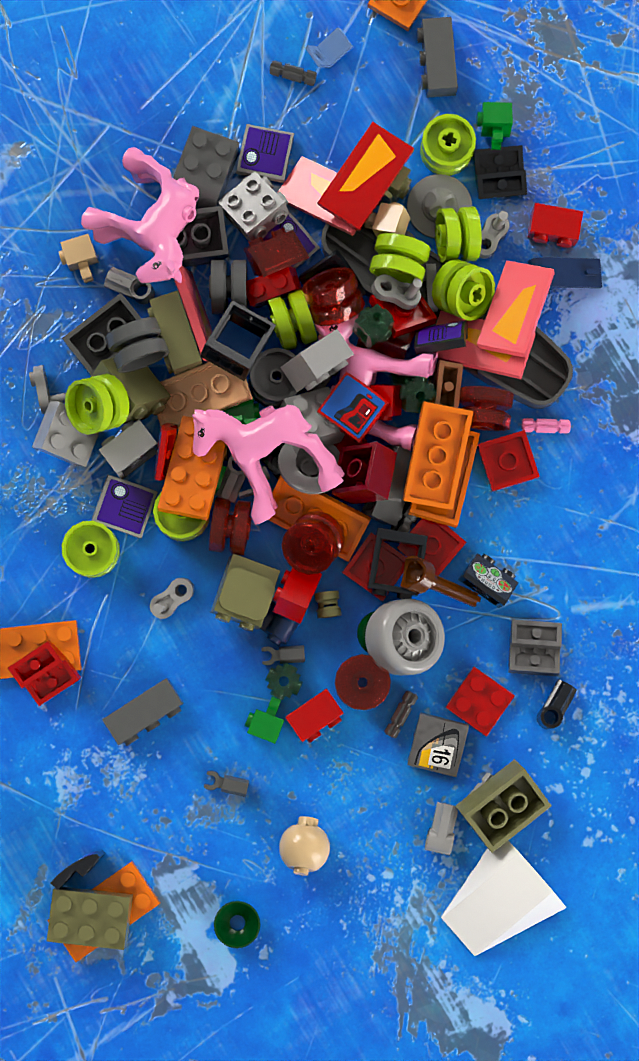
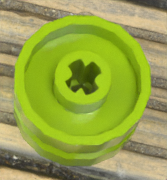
[420,114,476,176]
[435,206,482,263]
[369,233,431,284]
[432,259,495,321]
[267,289,317,350]
[65,374,129,435]
[153,492,210,542]
[62,521,120,578]

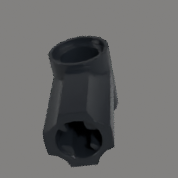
[537,679,577,729]

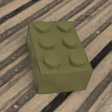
[147,290,203,376]
[455,759,552,853]
[47,887,133,950]

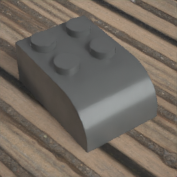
[173,126,240,209]
[153,206,229,267]
[62,293,142,376]

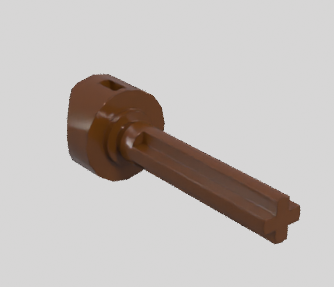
[400,555,481,607]

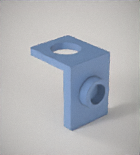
[305,28,353,68]

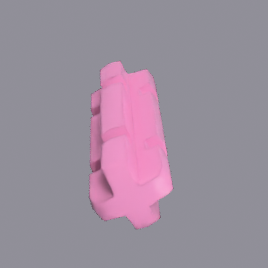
[522,418,571,434]

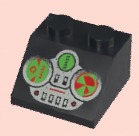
[458,553,519,608]

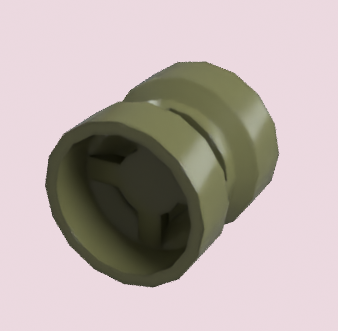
[314,591,342,619]

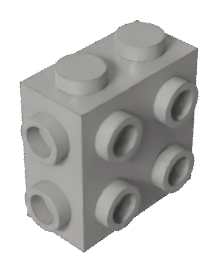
[218,172,290,245]

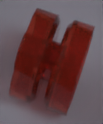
[302,268,365,326]
[459,386,514,431]
[209,497,252,556]
[282,511,345,575]
[334,654,391,710]

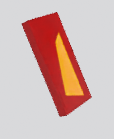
[317,122,414,231]

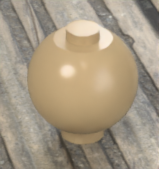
[279,816,330,876]

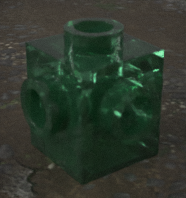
[352,303,394,349]
[399,376,437,413]
[265,663,303,700]

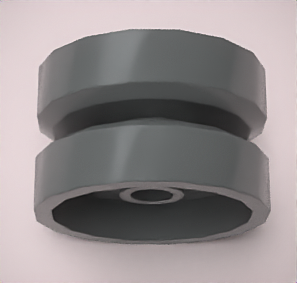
[209,260,248,314]
[105,317,170,373]
[248,348,301,409]

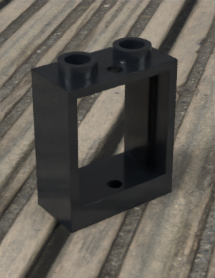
[200,300,276,381]
[367,528,428,599]

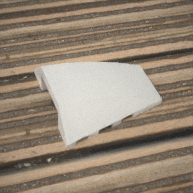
[441,841,566,956]

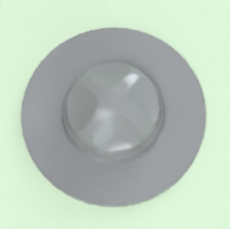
[407,174,472,239]
[278,443,340,494]

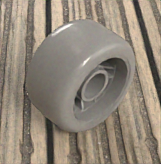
[365,599,445,676]

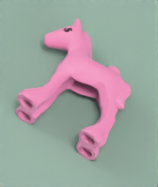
[81,147,199,283]
[314,311,438,451]
[192,405,345,525]

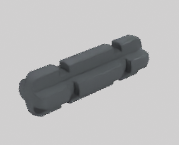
[269,60,317,86]
[385,691,418,738]

